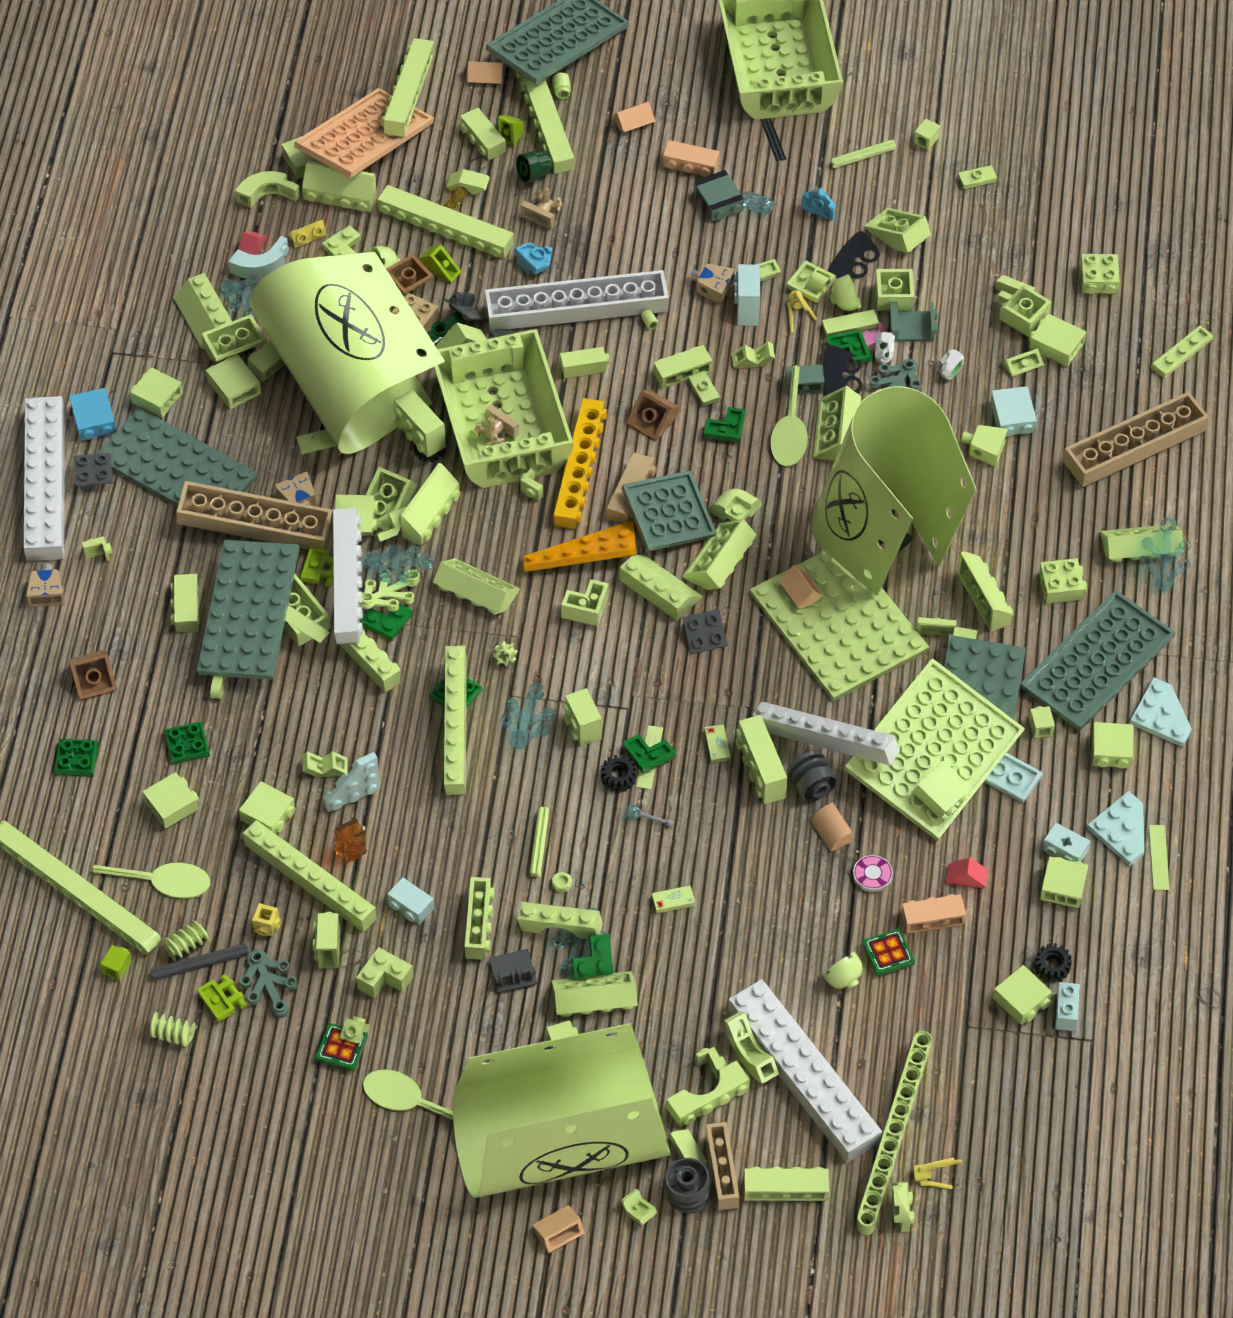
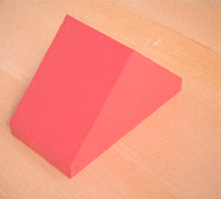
[239,231,268,255]
[946,857,988,889]

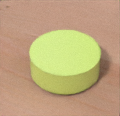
[552,872,572,893]

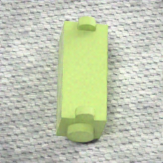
[559,347,610,379]

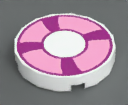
[853,855,893,893]

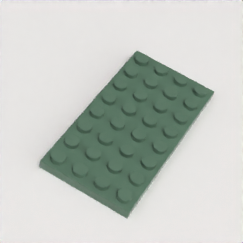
[486,0,629,84]
[97,407,258,507]
[197,540,300,680]
[1019,590,1176,731]

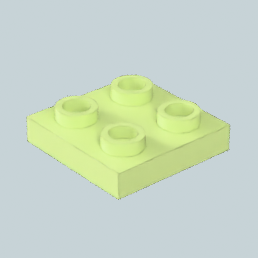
[786,260,836,303]

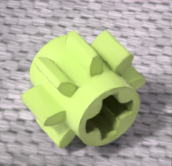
[493,641,518,666]

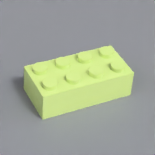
[284,574,331,646]
[736,715,787,804]

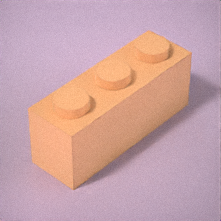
[663,140,720,177]
[901,894,966,934]

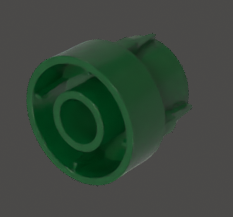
[516,151,551,183]

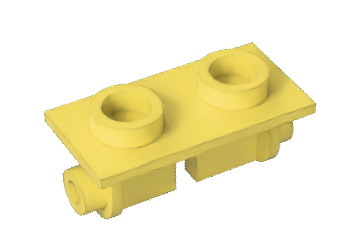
[288,219,327,248]

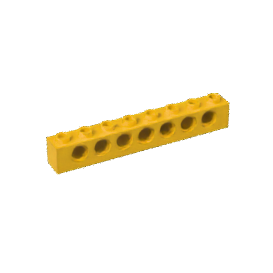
[554,398,607,530]

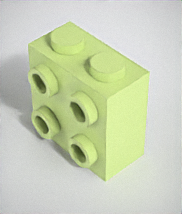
[1080,254,1120,294]
[130,367,183,418]
[335,495,378,536]
[1039,558,1087,604]
[1092,722,1133,769]
[913,761,971,819]
[142,772,199,829]
[239,781,296,834]
[1040,856,1089,908]
[313,912,340,968]
[993,965,1052,1025]

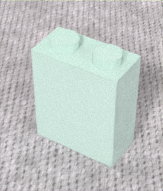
[990,386,1037,436]

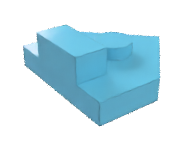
[801,188,836,221]
[513,243,552,274]

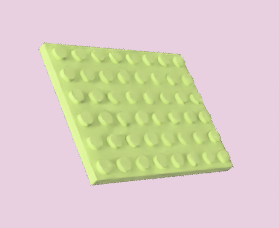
[750,551,929,702]
[844,658,1025,841]

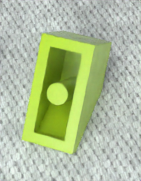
[498,115,524,147]
[419,244,462,283]

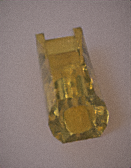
[443,187,467,211]

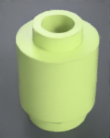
[552,73,571,99]

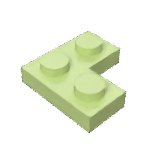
[322,225,361,256]

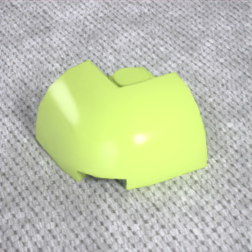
[709,488,761,521]

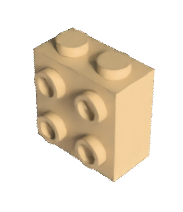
[392,292,439,332]

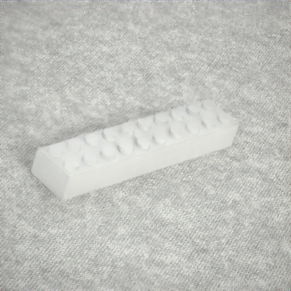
[485,270,669,331]
[24,396,65,561]
[728,979,882,1163]

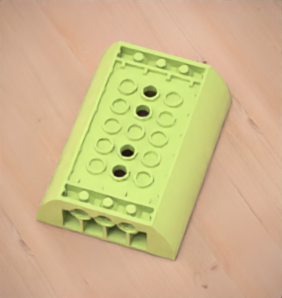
[718,0,843,120]
[434,329,573,488]

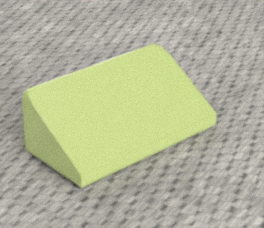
[995,275,1035,295]
[1002,348,1044,377]
[670,1129,708,1165]

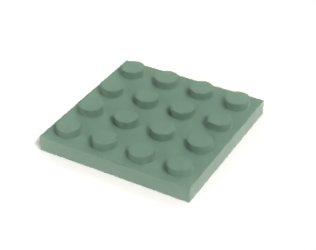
[621,471,717,552]
[944,635,1026,720]

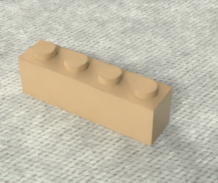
[607,452,656,524]
[705,1122,739,1211]

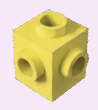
[251,903,281,937]

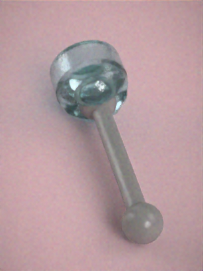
[626,802,673,827]

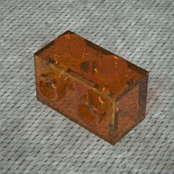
[333,818,367,863]

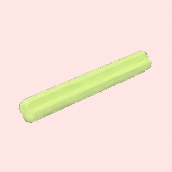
[830,140,896,168]
[530,806,549,877]

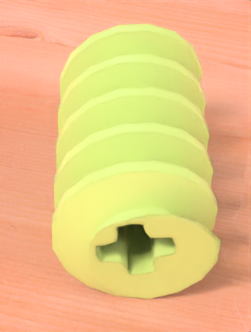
[164,921,210,962]
[150,1012,195,1047]

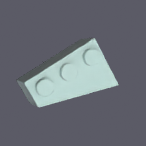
[734,264,760,326]

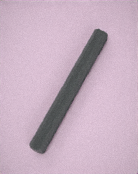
[150,943,249,980]

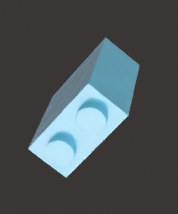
[69,388,116,441]

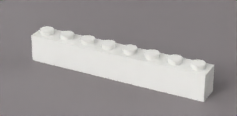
[333,508,363,644]
[752,701,900,765]

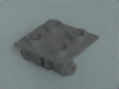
[444,292,488,322]
[73,453,113,492]
[682,609,728,654]
[489,949,538,993]

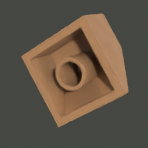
[386,254,434,295]
[626,390,680,440]
[68,649,117,700]

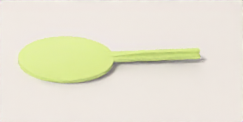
[771,365,808,467]
[93,863,210,899]
[363,1070,453,1120]

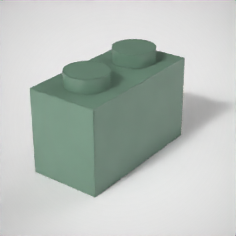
[785,364,824,395]

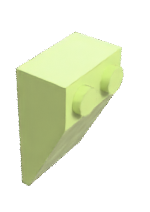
[864,207,931,253]
[366,467,417,530]

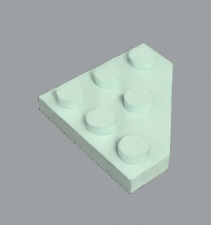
[1130,678,1192,747]
[323,752,380,813]
[1087,791,1144,866]

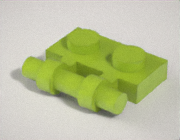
[301,547,334,587]
[196,974,248,1023]

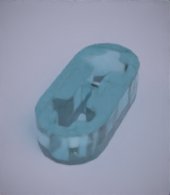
[742,191,774,215]

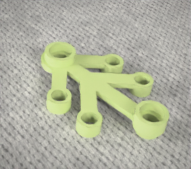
[359,570,420,612]

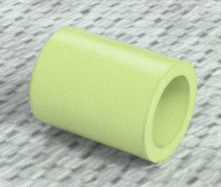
[641,309,659,330]

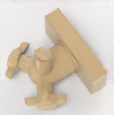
[521,188,562,230]
[474,404,519,446]

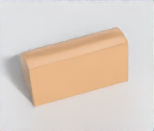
[467,61,504,84]
[613,102,655,132]
[779,565,823,608]
[811,802,852,852]
[533,1205,585,1253]

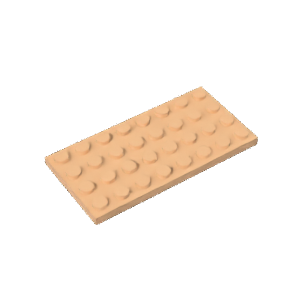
[294,88,434,178]

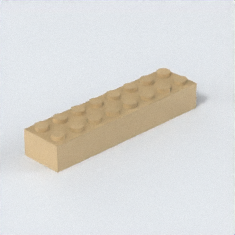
[1063,392,1209,487]
[177,481,333,550]

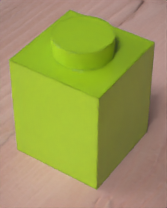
[100,945,132,981]

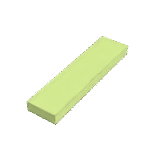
[1151,326,1213,378]

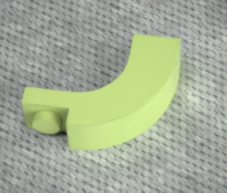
[235,171,300,208]
[724,1011,779,1084]

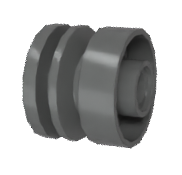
[787,750,838,802]
[665,1158,711,1213]

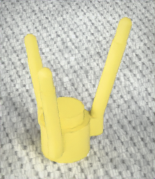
[786,290,817,333]
[913,1158,962,1189]

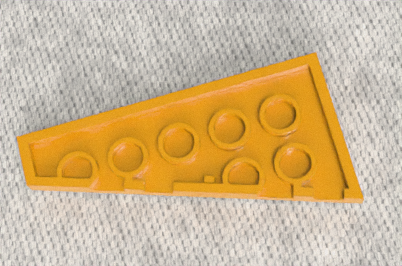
[523,520,637,572]

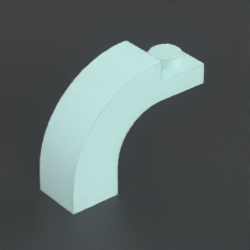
[229,236,289,279]

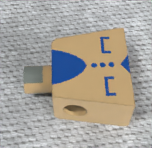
[690,264,735,305]
[275,471,316,506]
[27,563,65,607]

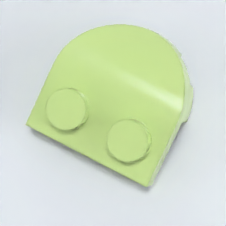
[891,1182,914,1232]

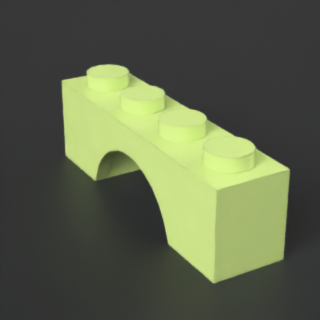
[517,902,603,939]
[666,1060,750,1127]

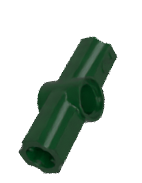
[418,311,465,355]

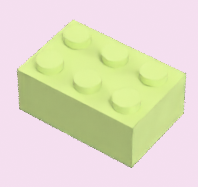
[393,390,446,457]

